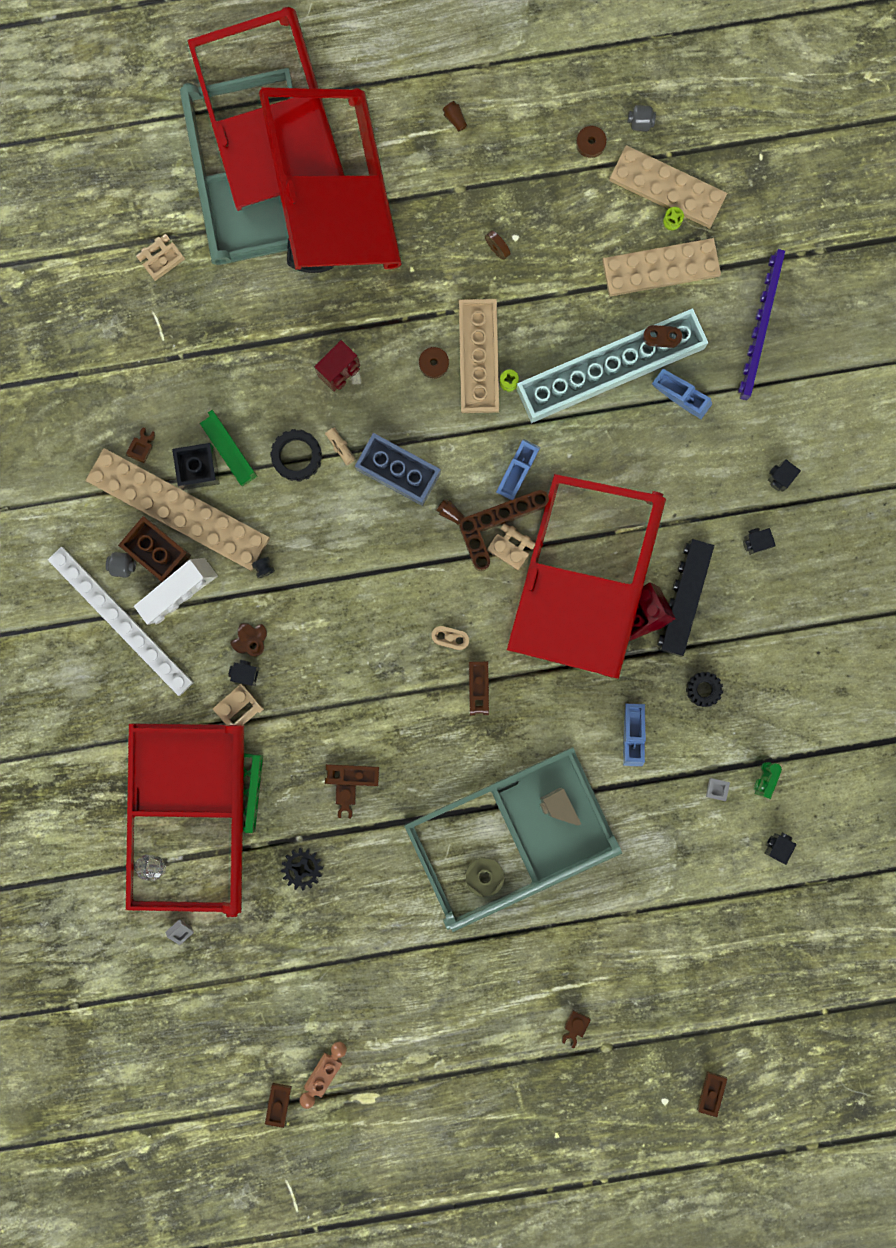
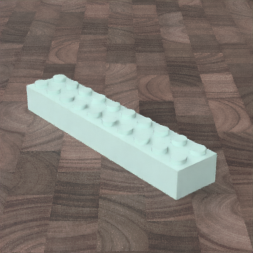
[516,308,708,423]

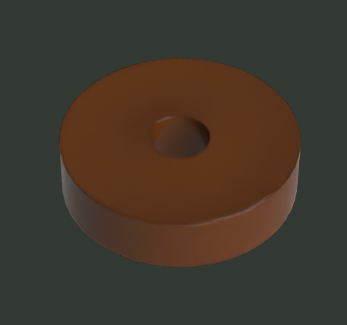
[576,126,607,158]
[485,231,511,260]
[419,347,449,379]

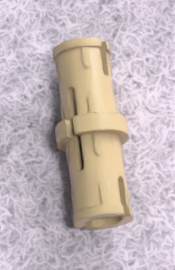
[325,427,356,465]

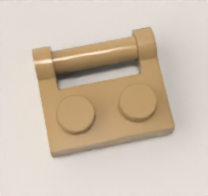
[213,684,264,725]

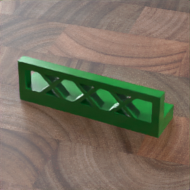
[199,410,258,486]
[243,753,263,833]

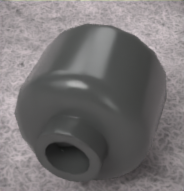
[628,105,656,132]
[106,552,136,578]

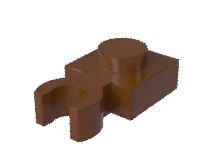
[126,427,155,463]
[336,785,356,819]
[562,1009,591,1049]

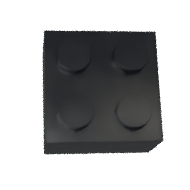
[172,443,220,490]

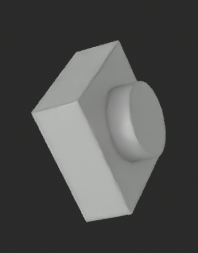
[706,778,730,801]
[165,919,194,945]

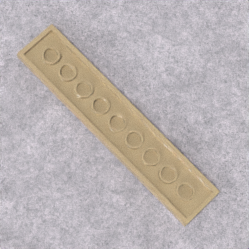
[85,448,270,571]

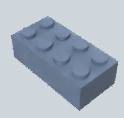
[355,433,441,506]

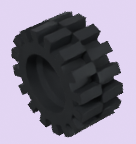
[686,672,723,707]

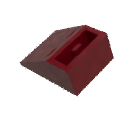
[629,582,676,641]

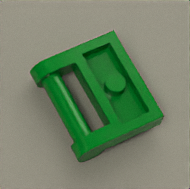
[754,762,782,799]

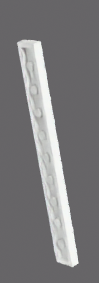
[48,547,194,696]

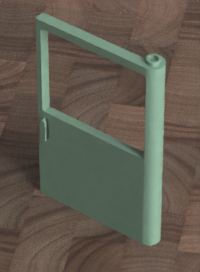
[180,68,294,265]
[404,747,622,932]

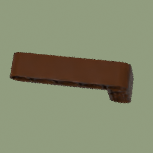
[460,490,549,572]

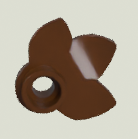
[231,623,267,657]

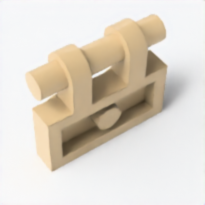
[136,234,185,281]
[487,523,535,571]

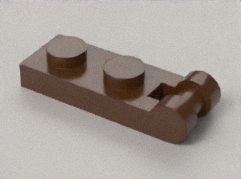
[469,661,489,716]
[325,764,379,786]

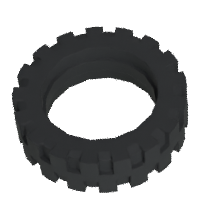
[270,429,322,482]

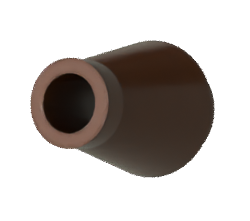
[442,101,468,132]
[436,498,465,525]

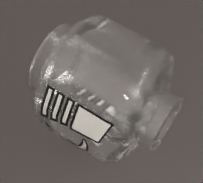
[135,854,166,881]

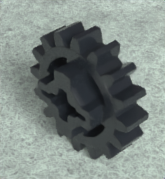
[281,847,324,891]

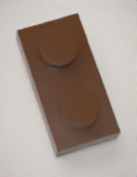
[697,1071,727,1117]
[265,1083,292,1128]

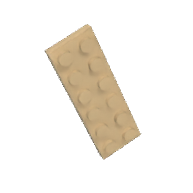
[609,145,727,229]
[602,238,721,297]
[459,299,499,413]

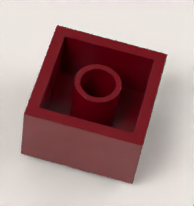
[314,340,360,392]

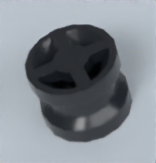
[251,557,275,579]

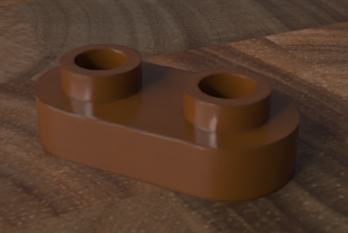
[643,325,682,348]

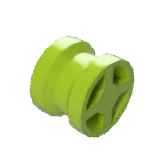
[663,207,684,231]
[500,370,519,392]

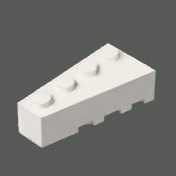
[134,558,218,625]

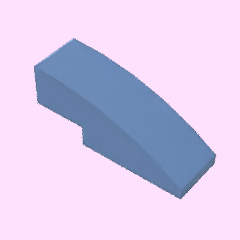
[652,369,712,419]
[496,439,541,500]
[623,704,646,766]

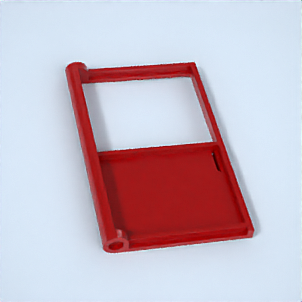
[187,7,345,211]
[259,87,402,270]
[507,474,666,679]
[126,723,244,917]

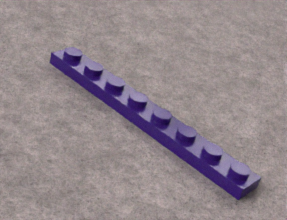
[738,249,785,401]

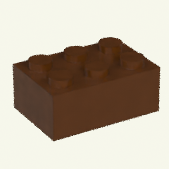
[118,516,191,582]

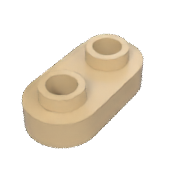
[432,626,469,650]

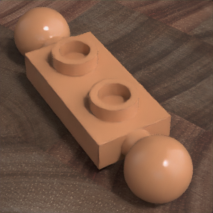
[300,1042,347,1109]

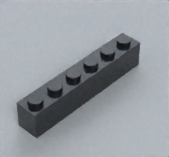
[657,539,715,657]

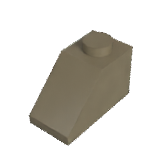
[540,788,581,826]

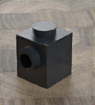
[768,459,801,492]
[743,528,776,555]
[228,660,259,686]
[764,832,797,865]

